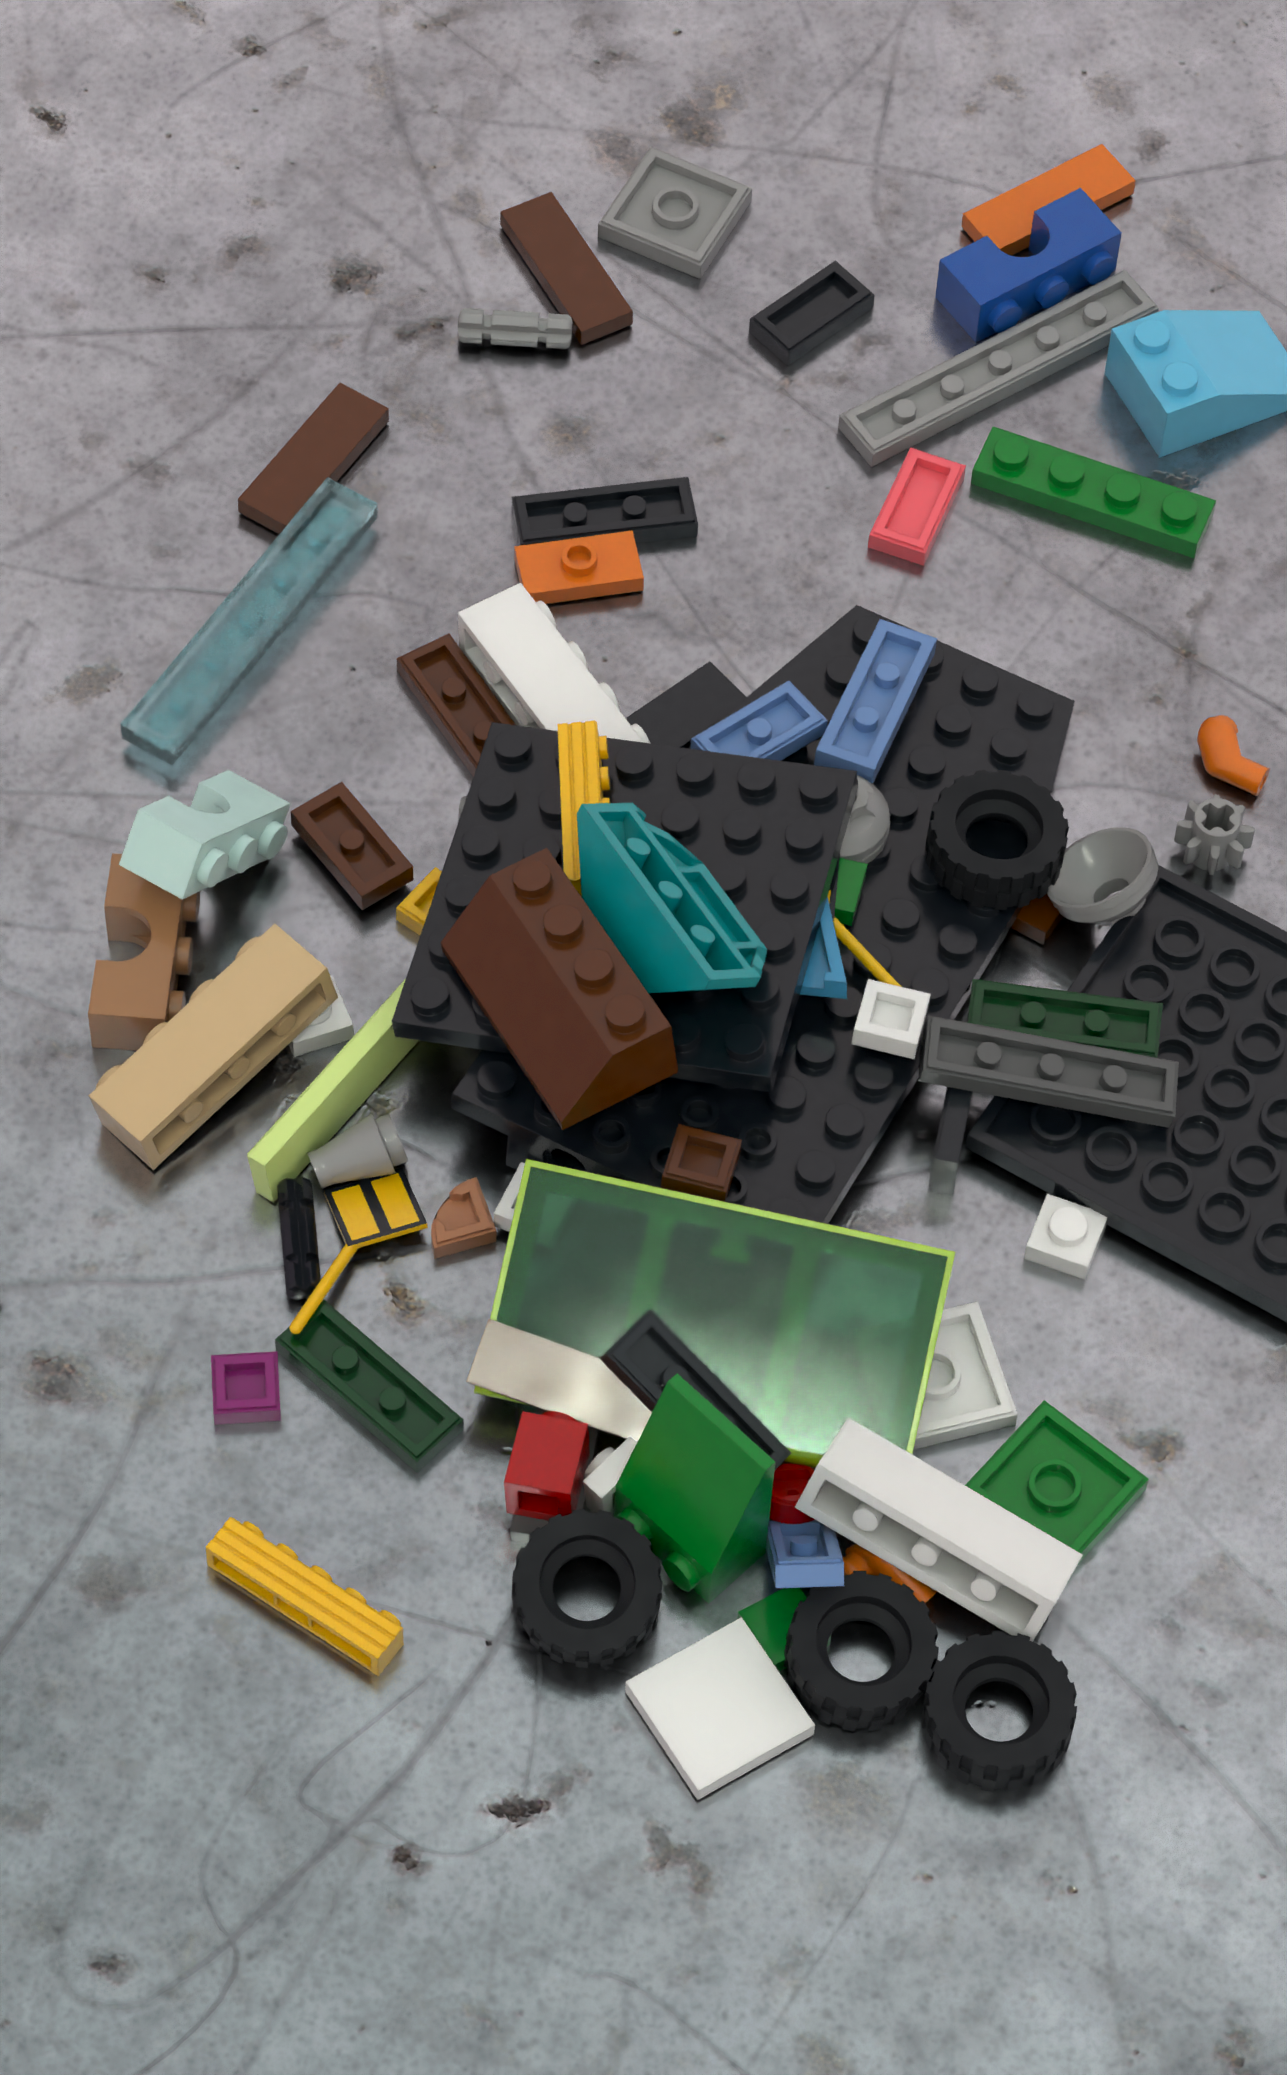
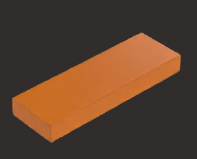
[961,144,1136,256]

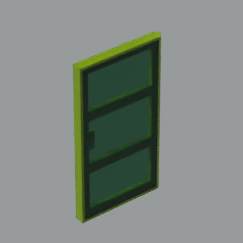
[474,1159,955,1468]

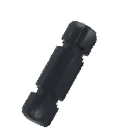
[277,1177,321,1300]

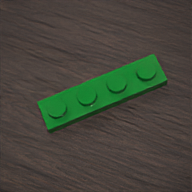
[971,426,1216,558]

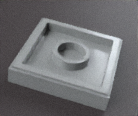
[598,147,752,279]

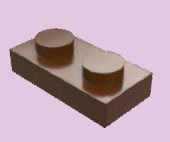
[290,782,414,910]

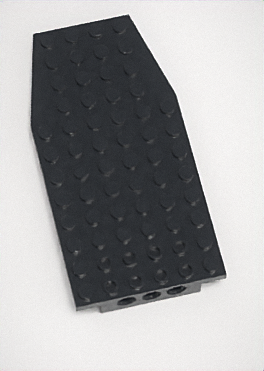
[451,605,1075,1274]

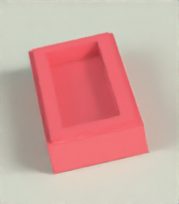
[868,447,966,566]

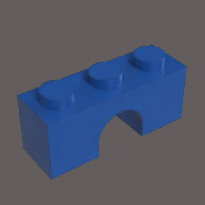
[935,188,1122,343]

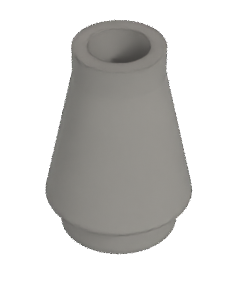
[307,1113,408,1189]

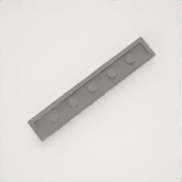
[838,270,1159,467]

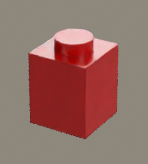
[504,1411,590,1521]

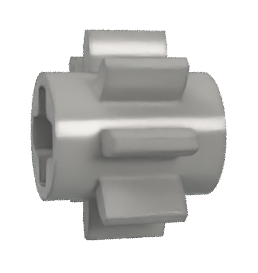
[1174,794,1255,875]

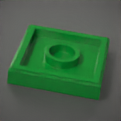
[965,1400,1149,1564]

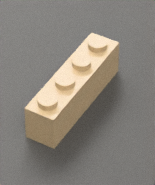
[88,923,338,1170]

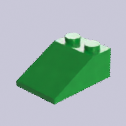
[614,1373,776,1604]

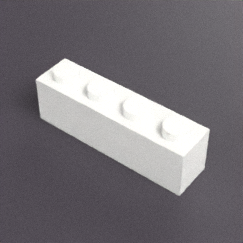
[458,583,650,743]
[795,1417,1083,1642]

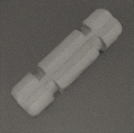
[458,308,573,349]

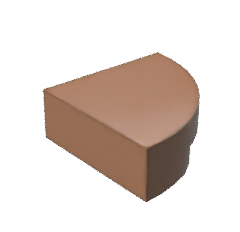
[431,1177,496,1259]

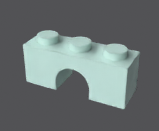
[119,770,291,900]

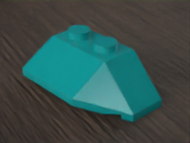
[577,803,767,993]

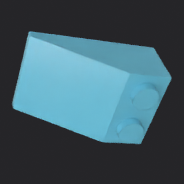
[1105,310,1287,458]

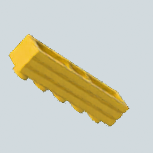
[557,720,610,897]
[206,1517,404,1677]

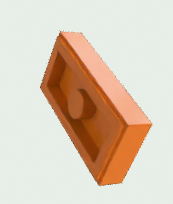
[514,530,644,604]

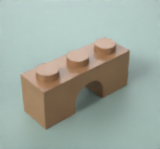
[88,853,200,1051]

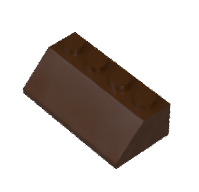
[440,848,678,1130]

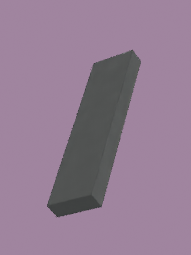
[918,1015,1179,1128]

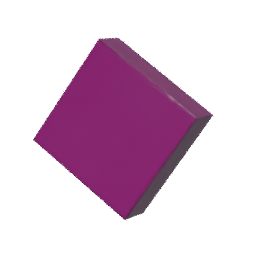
[211,1351,281,1425]

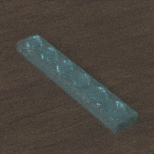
[120,477,378,766]

